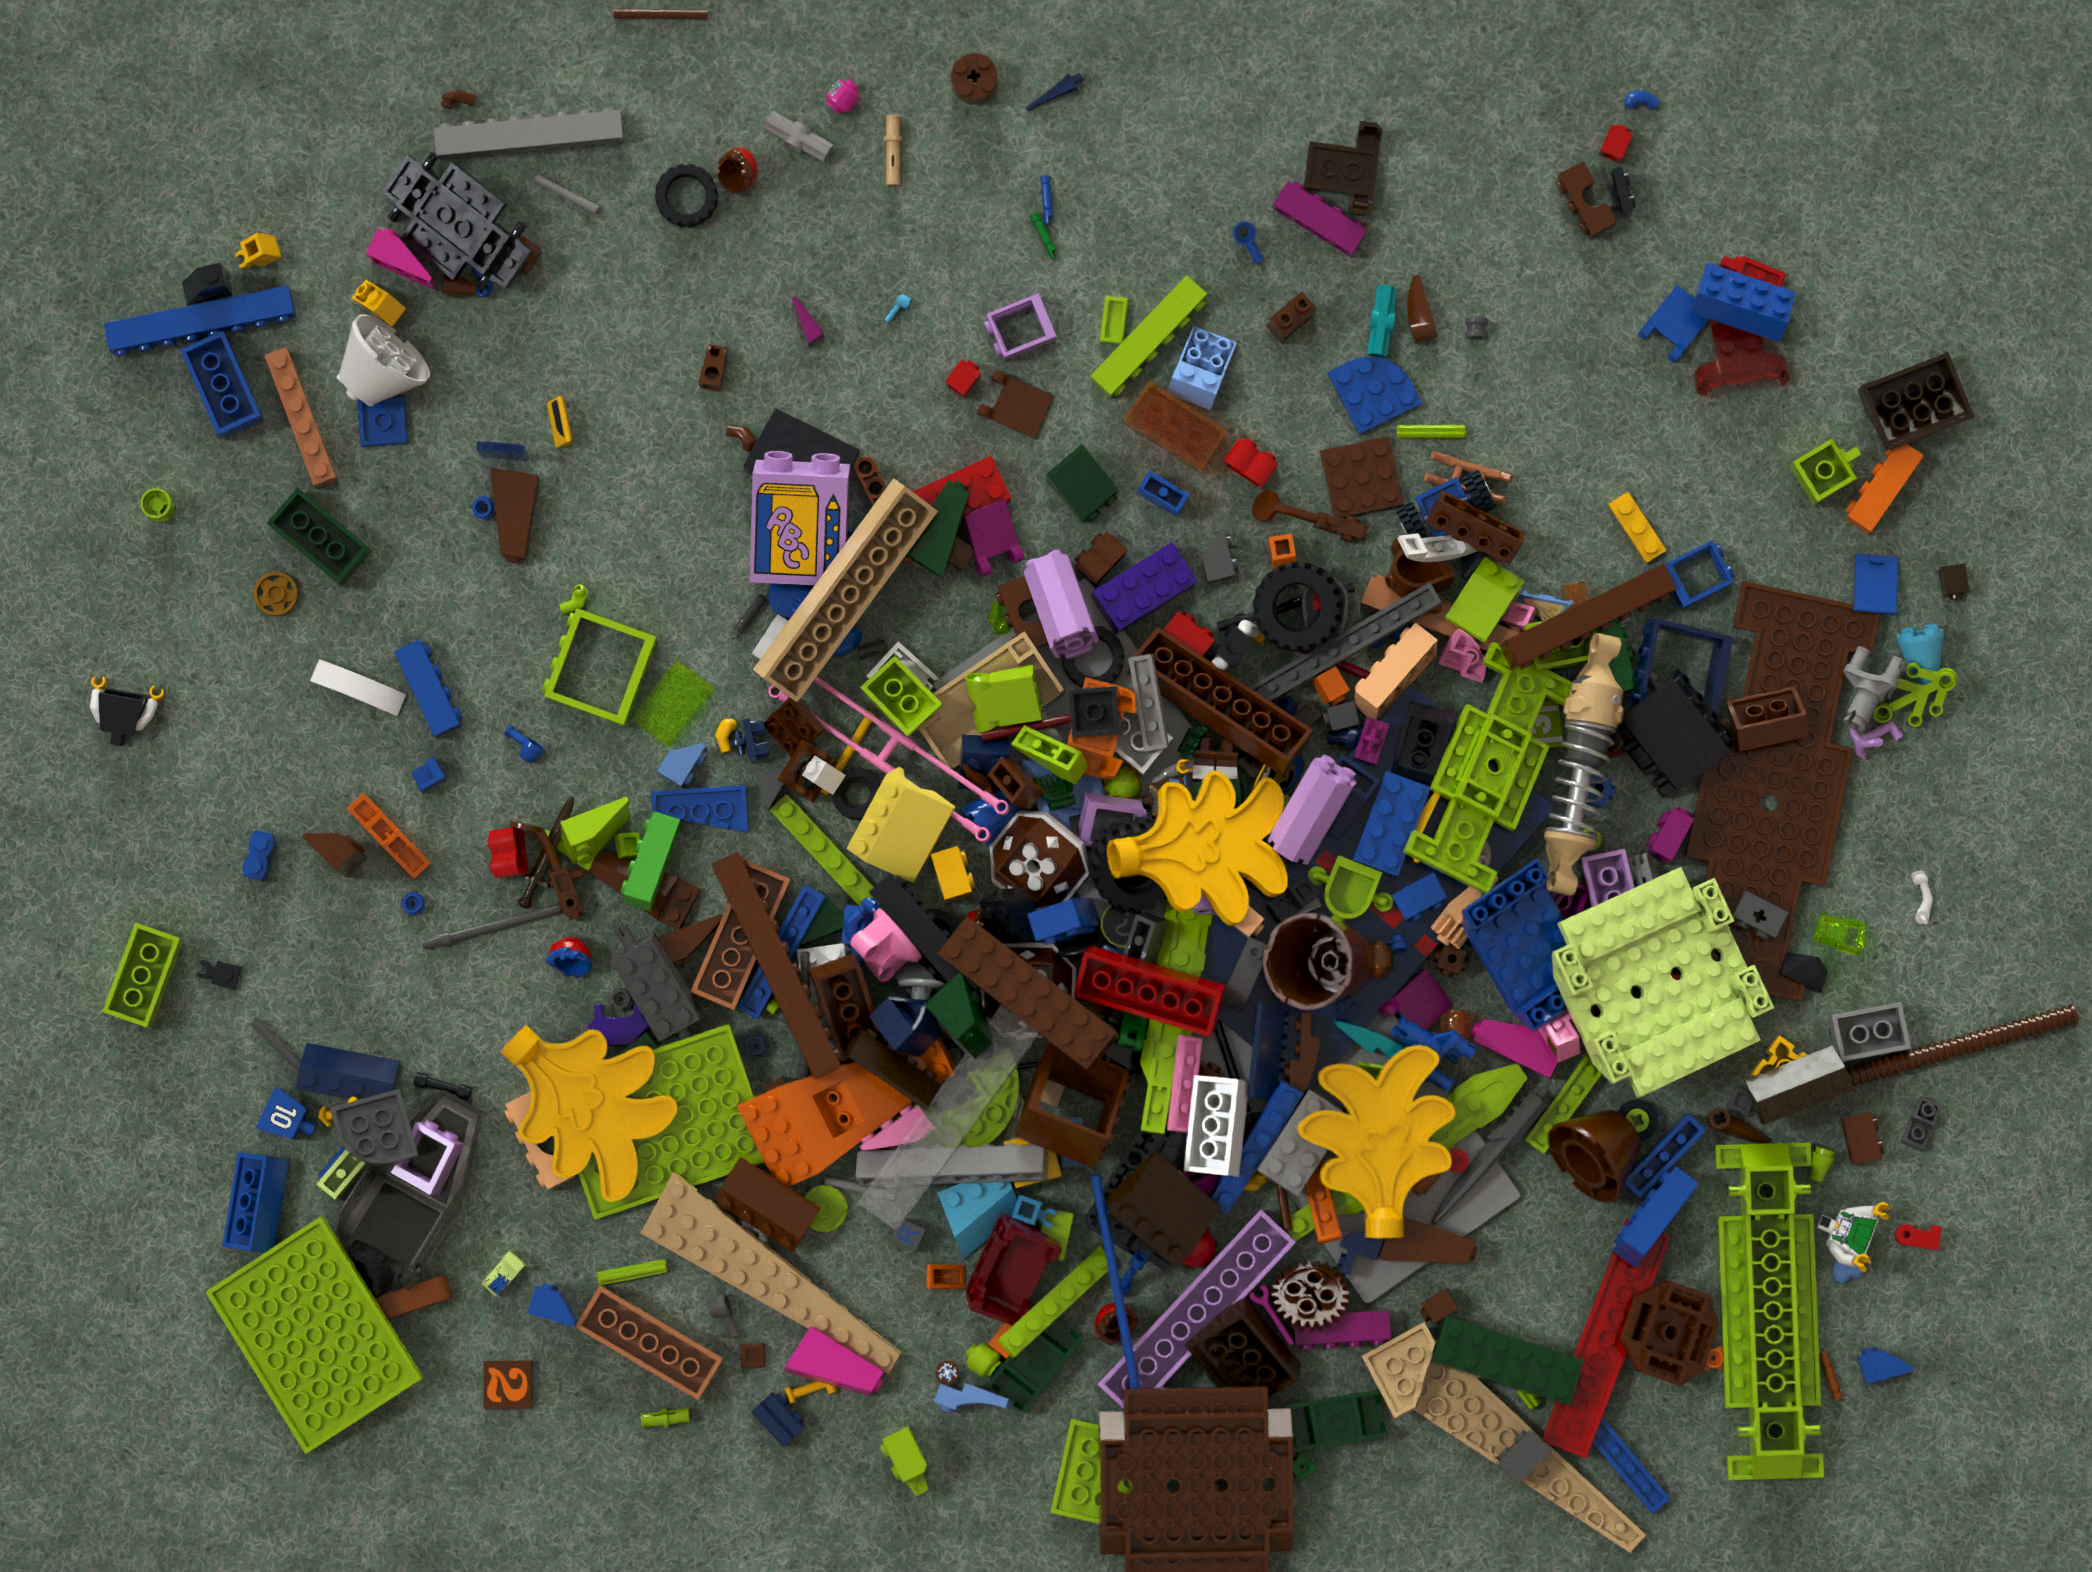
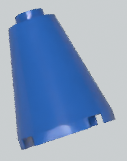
[960,789,1022,846]

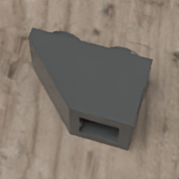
[1202,530,1238,585]

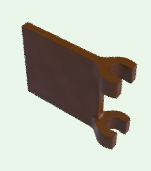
[976,370,1053,439]

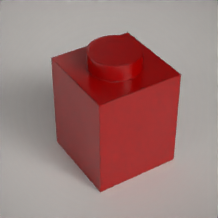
[1598,124,1633,164]
[945,359,981,398]

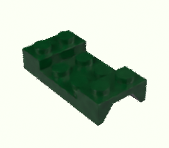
[987,1318,1083,1414]
[1284,1389,1387,1452]

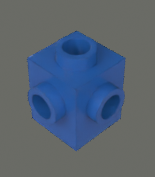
[1586,772,1615,809]

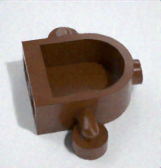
[1385,537,1455,614]

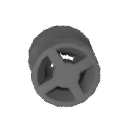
[1465,317,1488,339]

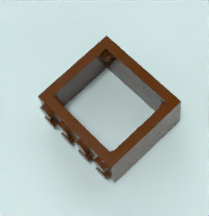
[1014,1043,1131,1168]

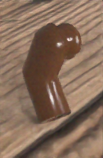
[441,90,476,109]
[726,425,757,452]

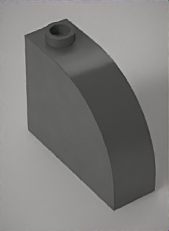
[1222,937,1268,1014]

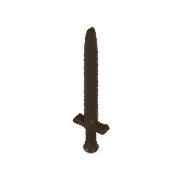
[518,797,575,909]

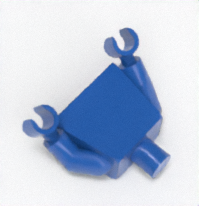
[842,897,897,964]

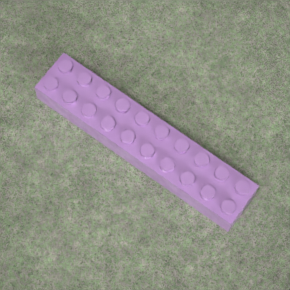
[1097,1210,1296,1408]

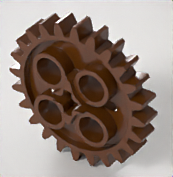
[1272,1260,1349,1333]

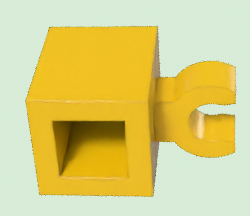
[235,233,281,269]

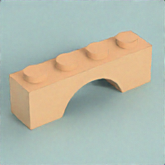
[504,1092,575,1190]

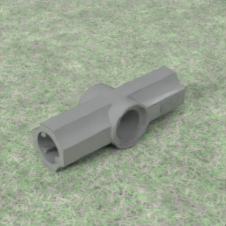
[763,111,834,163]

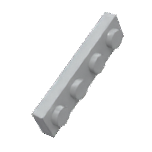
[1128,654,1169,752]

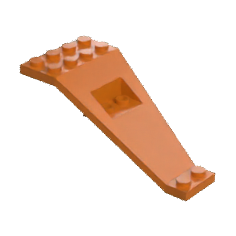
[736,1033,958,1187]

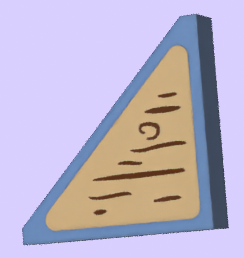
[1518,591,1574,621]

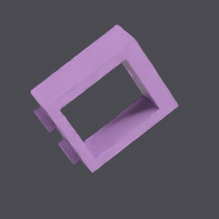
[984,293,1056,361]
[1076,793,1146,847]
[391,1120,464,1195]

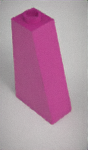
[1470,1019,1558,1079]
[784,1326,884,1396]

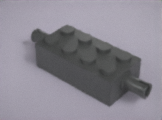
[610,923,703,1042]

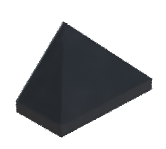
[1460,551,1489,581]
[1779,952,1828,993]

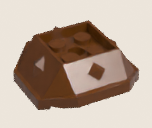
[1620,1280,1719,1387]

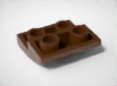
[764,697,825,756]

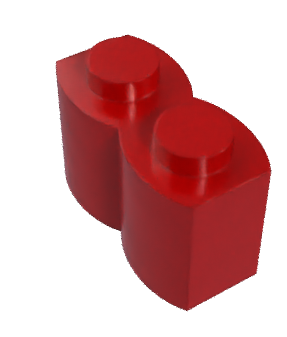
[1223,438,1278,489]
[487,827,528,878]

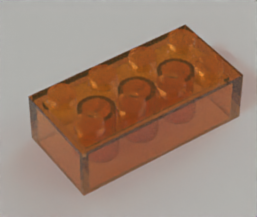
[1123,380,1228,474]

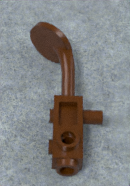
[1252,490,1368,543]
[510,821,584,920]

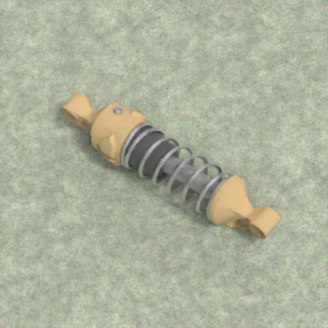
[1544,633,1624,896]

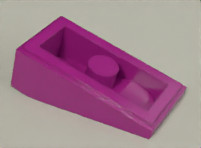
[792,296,823,347]

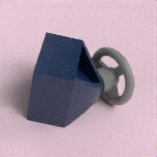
[869,978,945,1057]

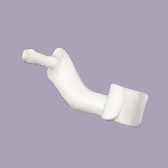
[1911,870,1933,924]

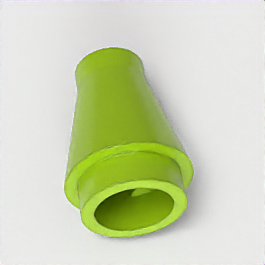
[1809,1146,1835,1182]

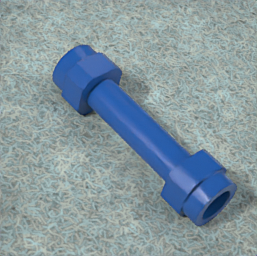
[1120,1251,1147,1297]

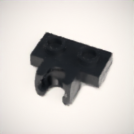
[1608,166,1636,218]

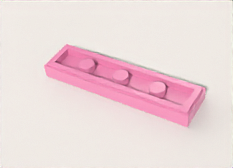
[1167,1035,1203,1133]

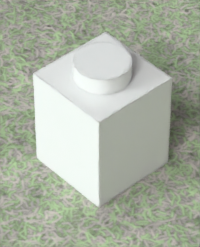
[802,756,846,795]

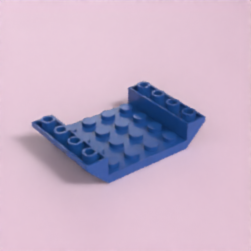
[1462,859,1567,1032]

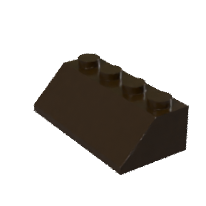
[844,1028,940,1111]
[1744,1045,1854,1125]

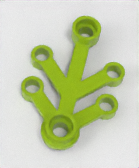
[1873,662,1958,727]

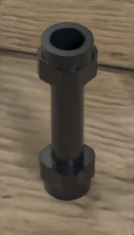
[413,1072,472,1101]

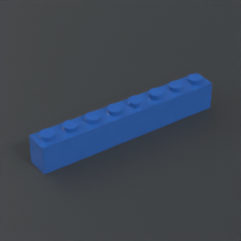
[104,285,296,357]

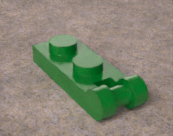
[1116,1011,1147,1052]

